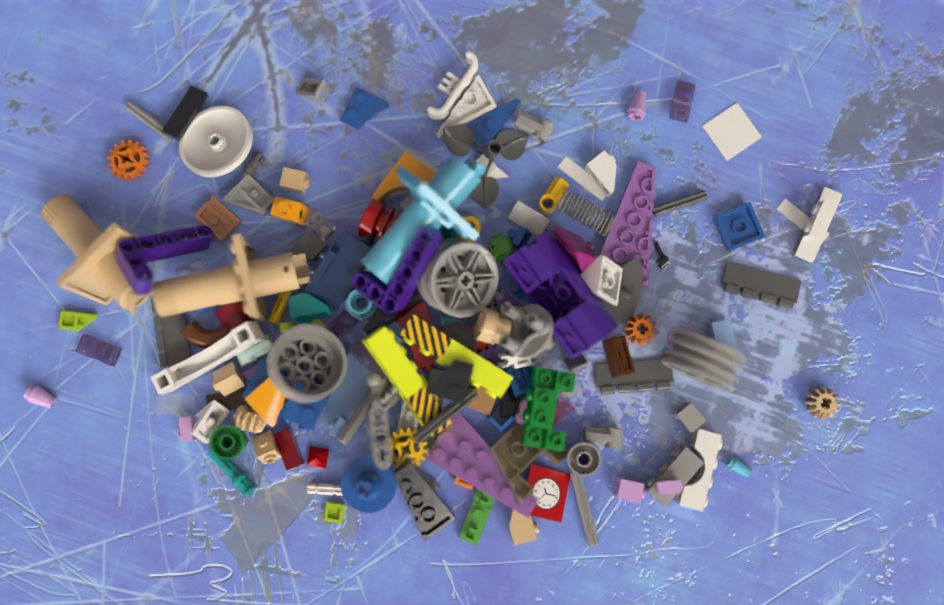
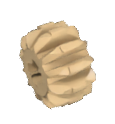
[804,386,841,420]
[233,405,267,433]

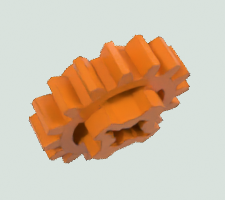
[107,139,151,182]

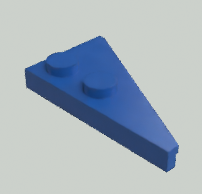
[464,98,521,155]

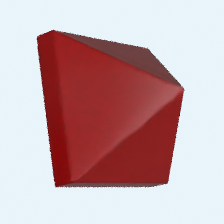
[307,446,329,468]

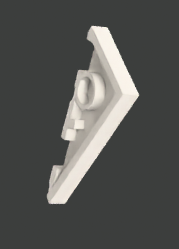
[436,75,496,139]

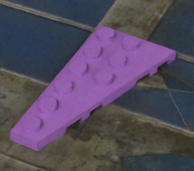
[600,161,656,288]
[426,412,538,518]

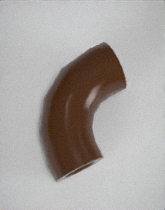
[180,321,229,349]

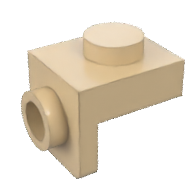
[252,430,281,464]

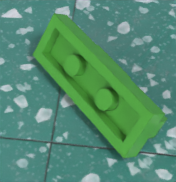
[459,489,495,545]

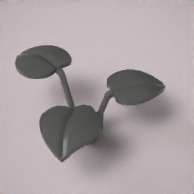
[443,125,529,208]

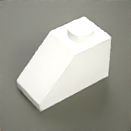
[584,150,617,197]

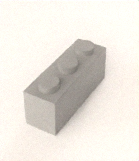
[645,446,704,507]

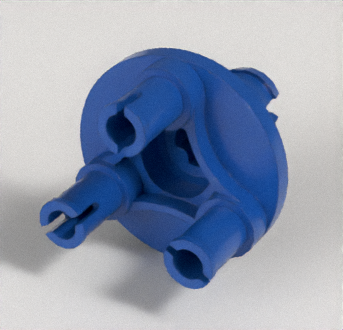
[341,457,397,513]

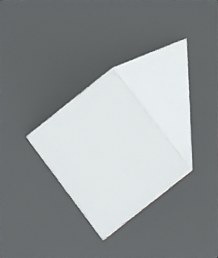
[475,154,509,179]

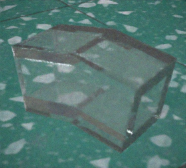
[560,383,585,400]

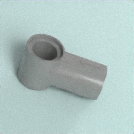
[514,111,555,144]
[583,426,623,449]

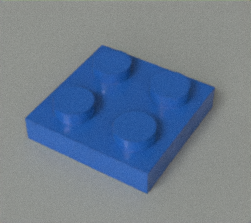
[713,202,765,252]

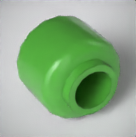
[487,233,515,263]

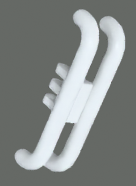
[427,51,478,120]

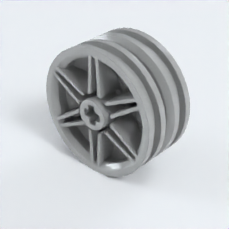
[417,238,499,317]
[661,329,747,392]

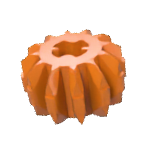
[624,313,658,346]

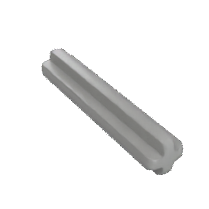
[125,101,172,141]

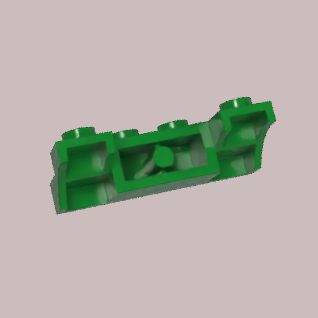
[520,366,576,452]

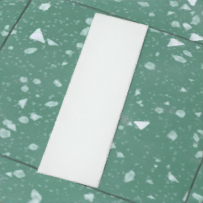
[558,156,607,201]
[777,198,829,244]

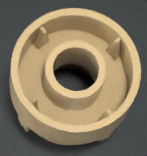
[474,307,512,344]

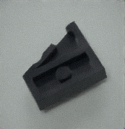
[426,359,475,404]

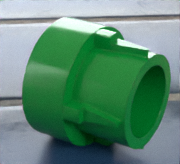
[210,424,249,459]

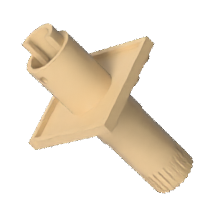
[41,195,152,314]
[152,234,311,322]

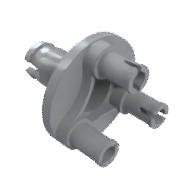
[499,302,556,359]

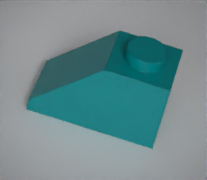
[288,292,333,324]

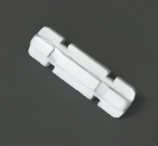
[307,483,343,496]

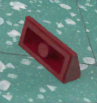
[273,427,305,470]

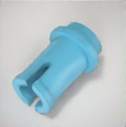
[725,456,752,478]

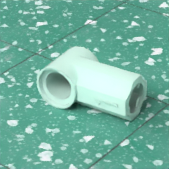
[236,335,273,367]

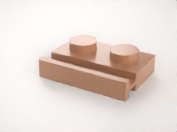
[194,196,242,242]

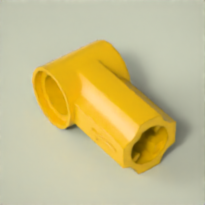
[538,176,569,215]

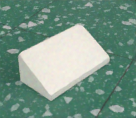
[507,201,550,237]

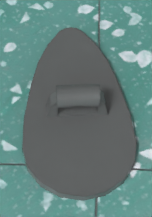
[599,259,642,324]

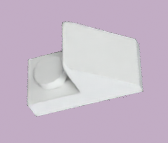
[190,400,229,444]

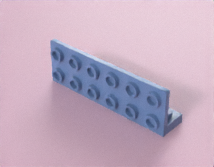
[317,331,403,438]

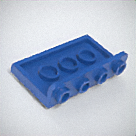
[242,358,331,432]

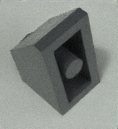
[288,230,329,262]

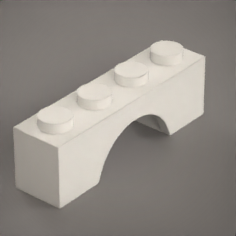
[675,428,723,512]

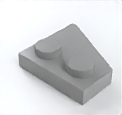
[222,174,274,215]

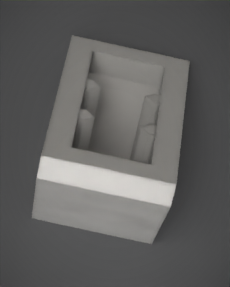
[295,77,330,106]

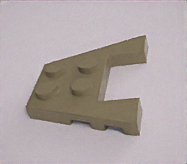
[490,423,568,503]

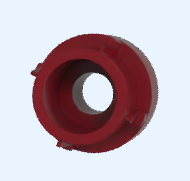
[214,301,255,333]

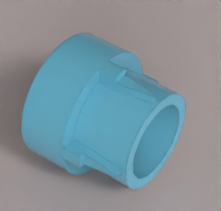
[345,288,379,320]

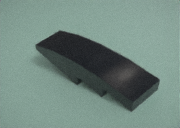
[362,287,423,335]

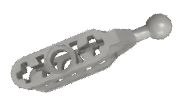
[366,372,392,470]

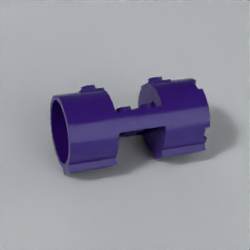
[503,230,619,360]

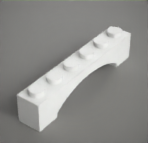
[150,321,265,395]

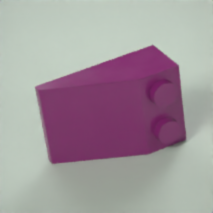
[554,226,600,275]

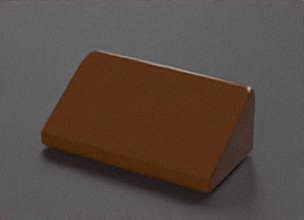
[602,336,635,378]

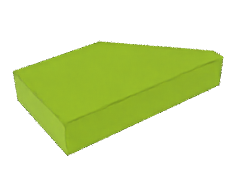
[58,310,98,331]

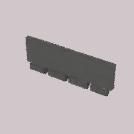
[722,261,801,309]
[151,299,191,368]
[594,359,674,395]

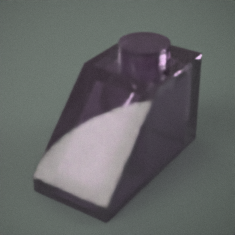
[326,310,359,344]

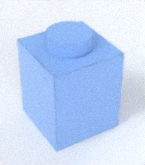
[707,316,735,344]

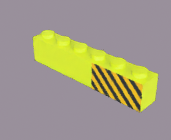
[401,314,513,399]
[362,327,452,437]

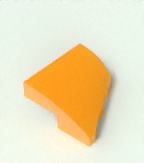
[245,377,286,427]

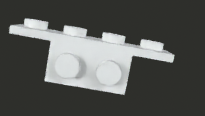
[794,187,842,263]

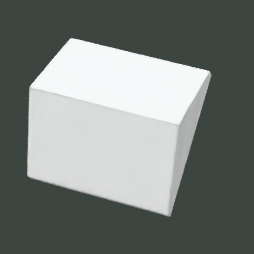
[581,255,623,306]

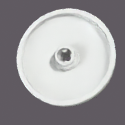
[179,106,253,177]

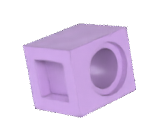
[614,476,646,503]

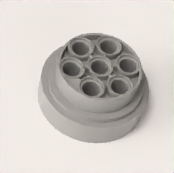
[267,324,347,403]

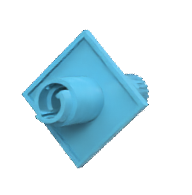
[361,155,486,284]

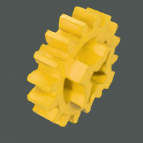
[390,427,428,468]

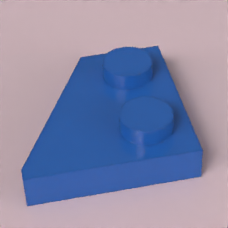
[340,87,390,130]
[502,359,533,397]

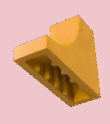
[371,151,437,202]

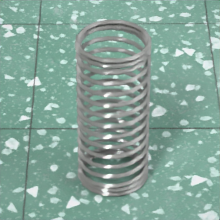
[555,188,616,237]

